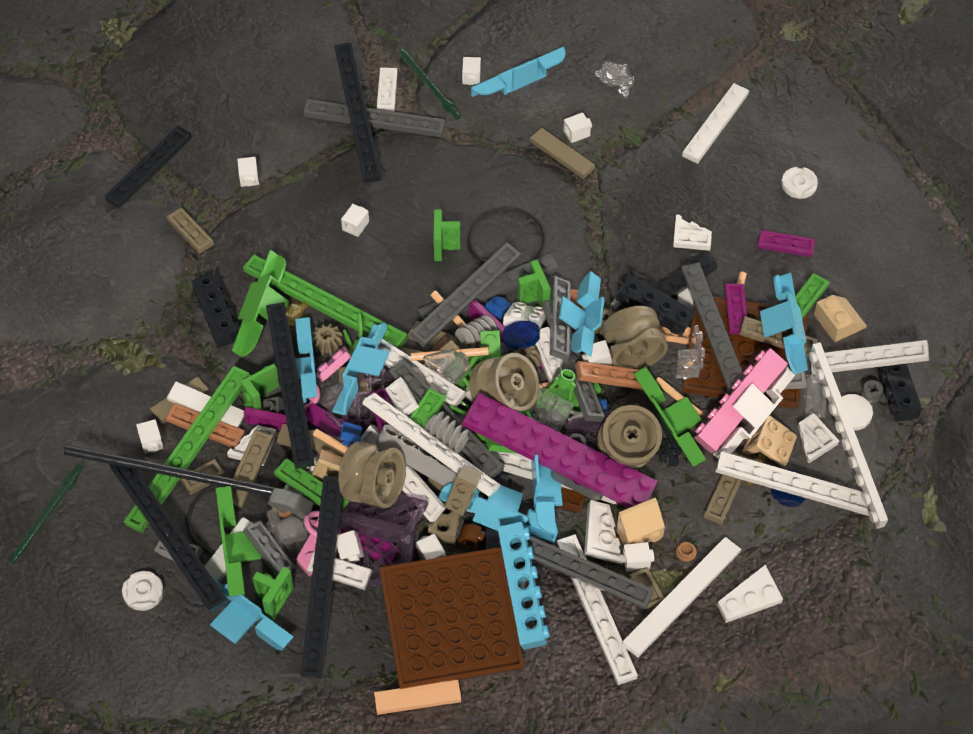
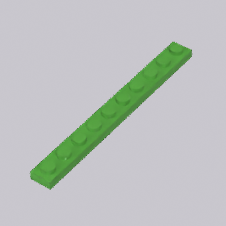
[243,255,408,349]
[124,366,250,533]

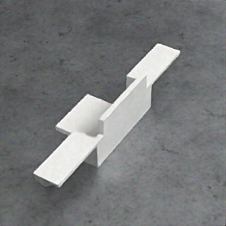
[713,366,795,459]

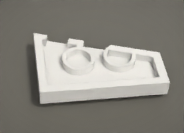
[717,565,783,623]

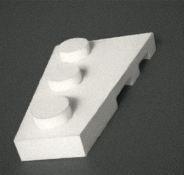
[584,500,625,565]

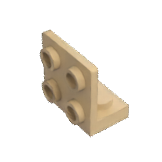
[742,415,797,467]

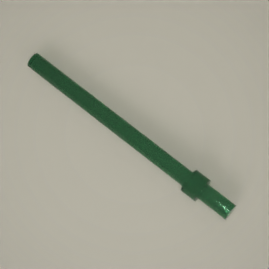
[399,49,461,120]
[8,464,84,564]

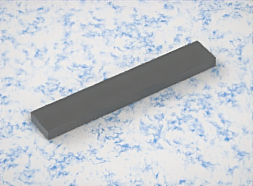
[549,276,571,362]

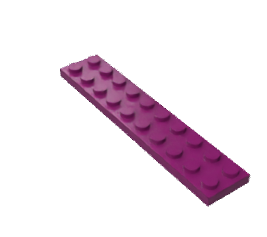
[462,393,657,508]

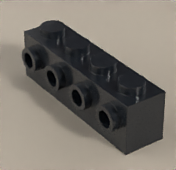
[191,273,239,348]
[615,274,696,337]
[878,363,922,422]

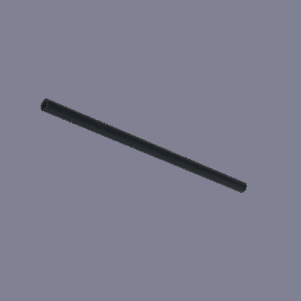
[64,445,282,496]

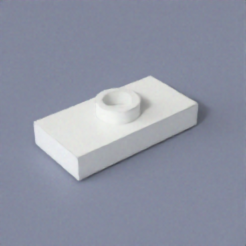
[385,377,419,416]

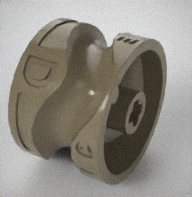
[602,306,668,370]
[469,353,539,412]
[597,405,662,470]
[338,441,406,508]

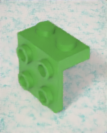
[241,364,279,410]

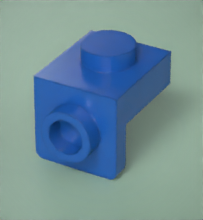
[485,296,512,323]
[338,422,362,447]

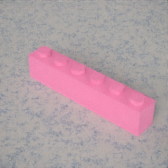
[694,348,788,453]

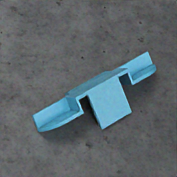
[471,47,565,97]
[559,271,604,357]
[760,272,808,374]
[295,317,317,403]
[332,323,389,415]
[531,455,562,541]
[438,482,558,544]
[210,576,293,651]

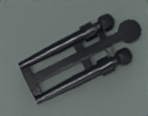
[656,417,682,467]

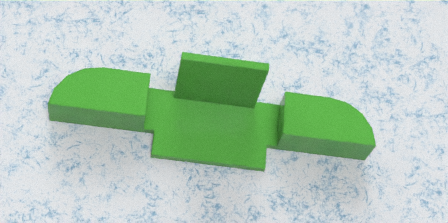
[231,250,289,357]
[634,367,707,467]
[216,486,261,597]

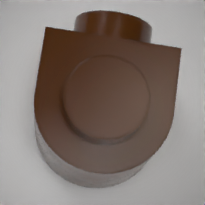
[458,523,486,551]

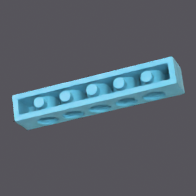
[498,522,550,650]

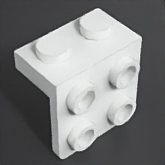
[503,302,546,345]

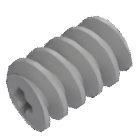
[455,315,497,349]
[425,412,469,453]

